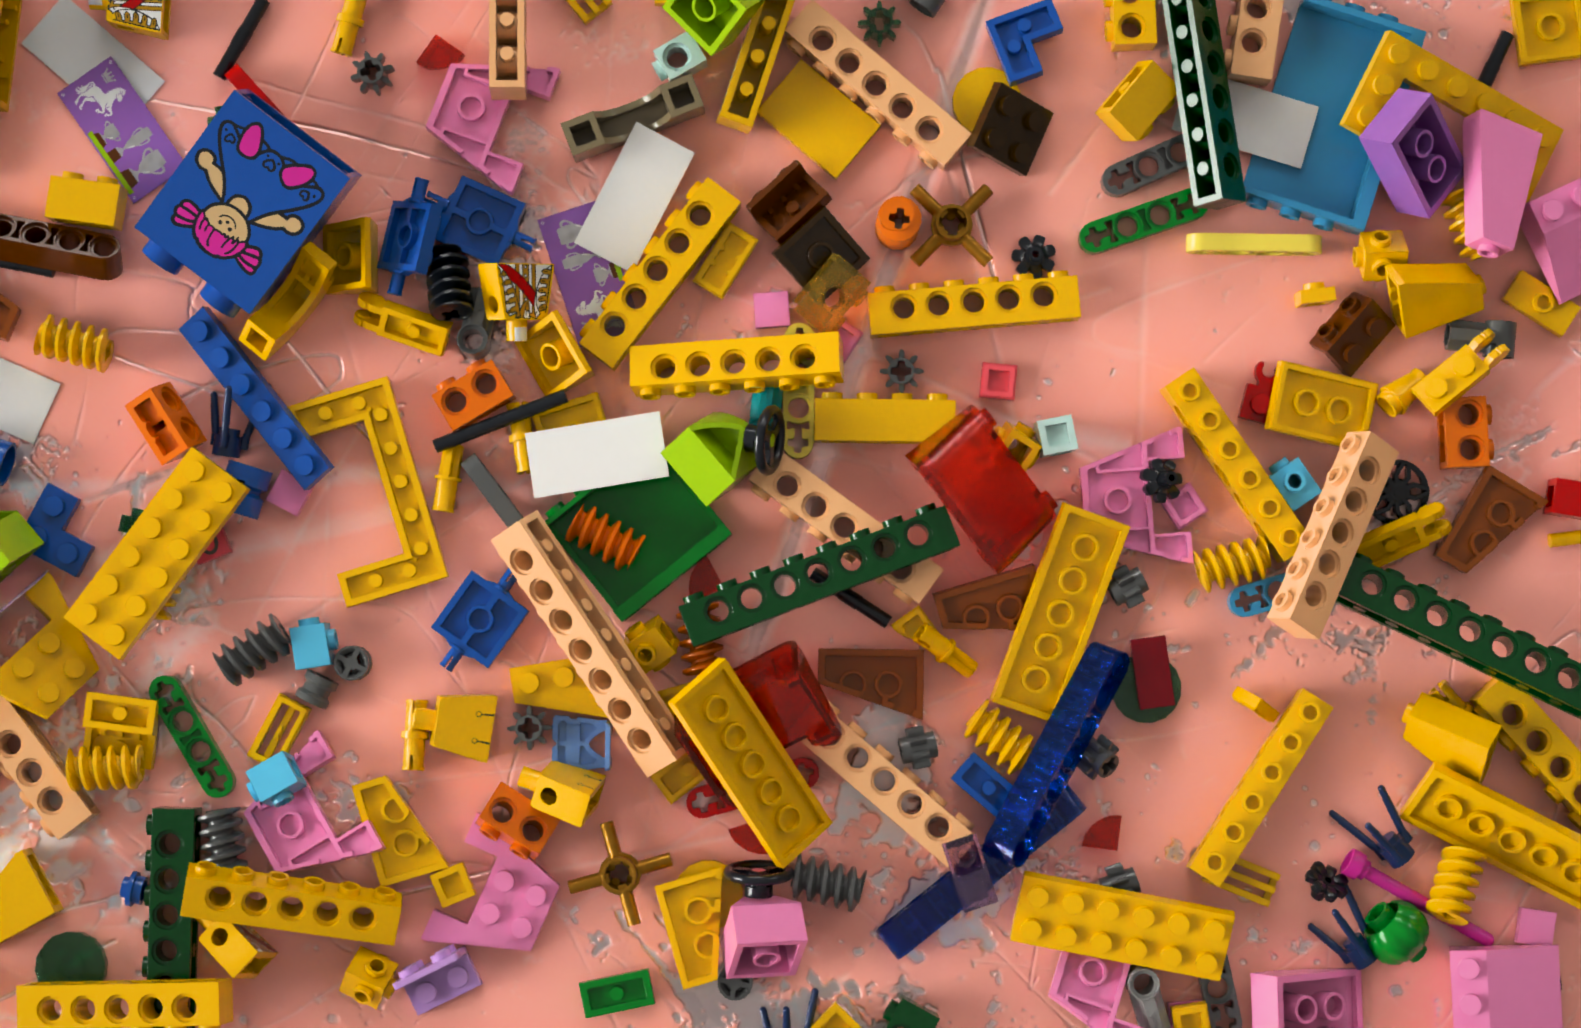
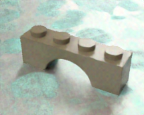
[560,73,705,163]

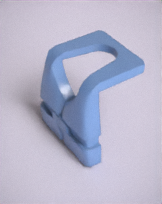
[552,715,613,771]

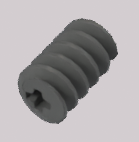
[212,613,292,686]
[196,807,248,868]
[790,853,867,912]

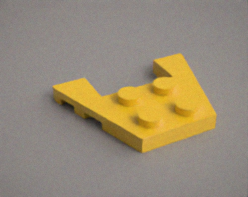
[0,572,99,720]

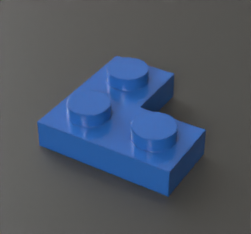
[986,0,1063,87]
[27,483,95,577]

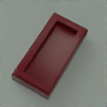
[1129,635,1175,710]

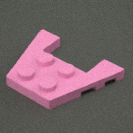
[426,63,561,196]
[1079,427,1194,563]
[243,730,386,873]
[421,812,561,951]
[1048,951,1143,1028]

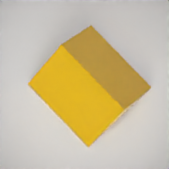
[323,217,379,295]
[514,310,595,396]

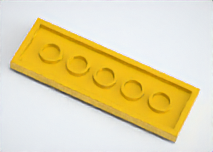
[63,447,251,660]
[990,502,1131,724]
[667,657,833,869]
[1400,761,1581,910]
[1010,870,1235,981]

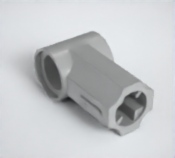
[1125,965,1171,1028]

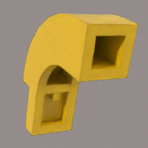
[238,241,338,361]

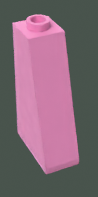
[1462,108,1543,258]

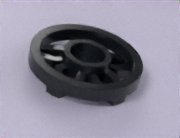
[1372,459,1430,524]

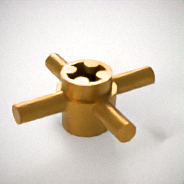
[910,184,993,267]
[567,820,673,927]

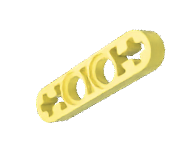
[1186,233,1322,256]
[783,323,815,459]

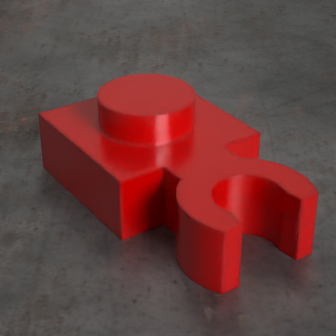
[1237,361,1277,425]

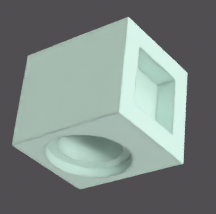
[651,32,708,82]
[1033,414,1079,458]

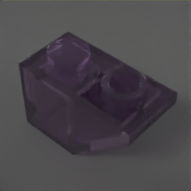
[942,833,999,913]

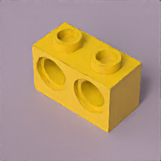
[1103,0,1157,52]

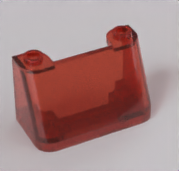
[905,404,1058,574]
[674,640,842,798]

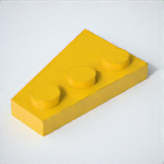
[654,867,723,990]

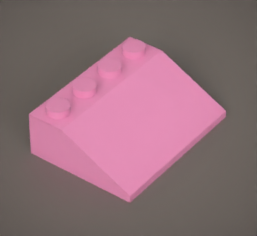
[1520,178,1581,305]
[1449,944,1563,1028]
[1250,968,1363,1028]

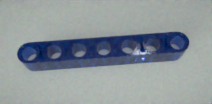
[983,642,1130,868]
[876,780,1087,960]

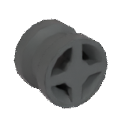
[334,646,373,681]
[295,669,339,710]
[718,968,753,1000]

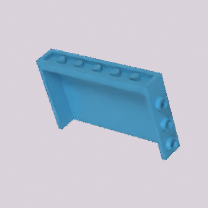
[1244,0,1426,235]

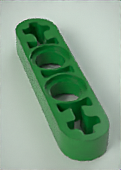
[1078,188,1208,255]
[149,675,236,798]

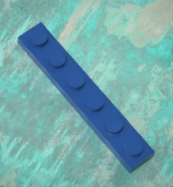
[178,307,335,490]

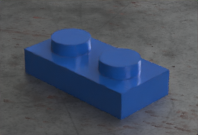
[951,752,1027,825]

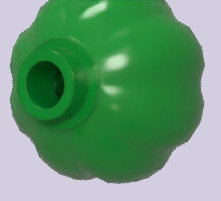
[1364,900,1429,965]

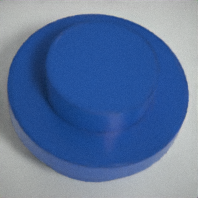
[120,871,148,907]

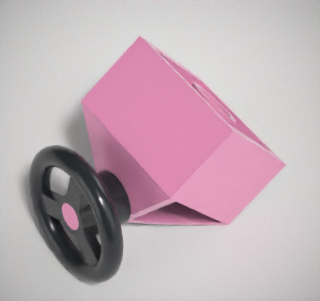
[720,860,808,979]

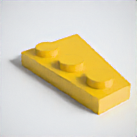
[509,659,608,718]
[352,775,450,886]

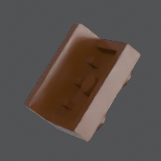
[746,160,832,245]
[1309,292,1395,377]

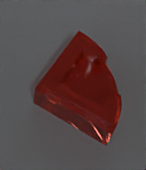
[416,34,465,70]
[689,556,721,596]
[1081,815,1122,851]
[728,823,768,854]

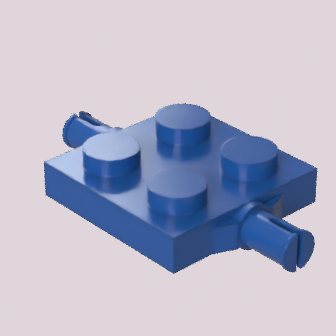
[424,175,537,263]
[377,177,443,297]
[431,567,530,672]

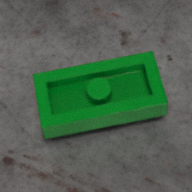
[579,968,656,1018]

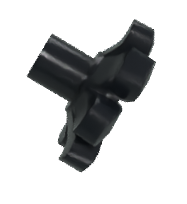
[1011,235,1056,279]
[1139,458,1183,504]
[1305,861,1349,903]

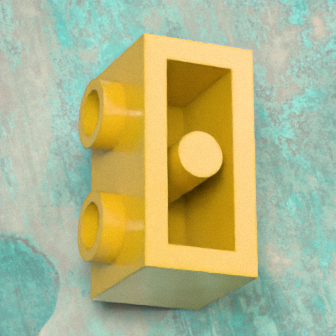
[1095,60,1176,141]
[44,171,128,231]

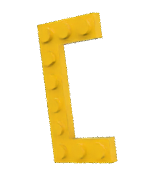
[1339,30,1564,204]
[287,376,449,608]

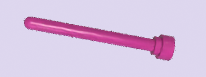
[1340,848,1494,946]

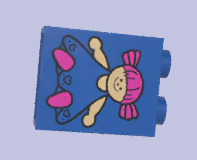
[135,89,362,318]

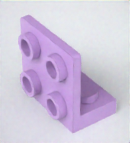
[392,944,483,1016]

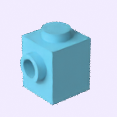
[1268,456,1322,512]
[289,617,339,670]
[245,751,308,807]

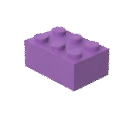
[1359,88,1464,219]

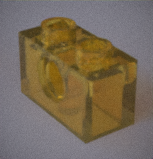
[788,253,871,333]

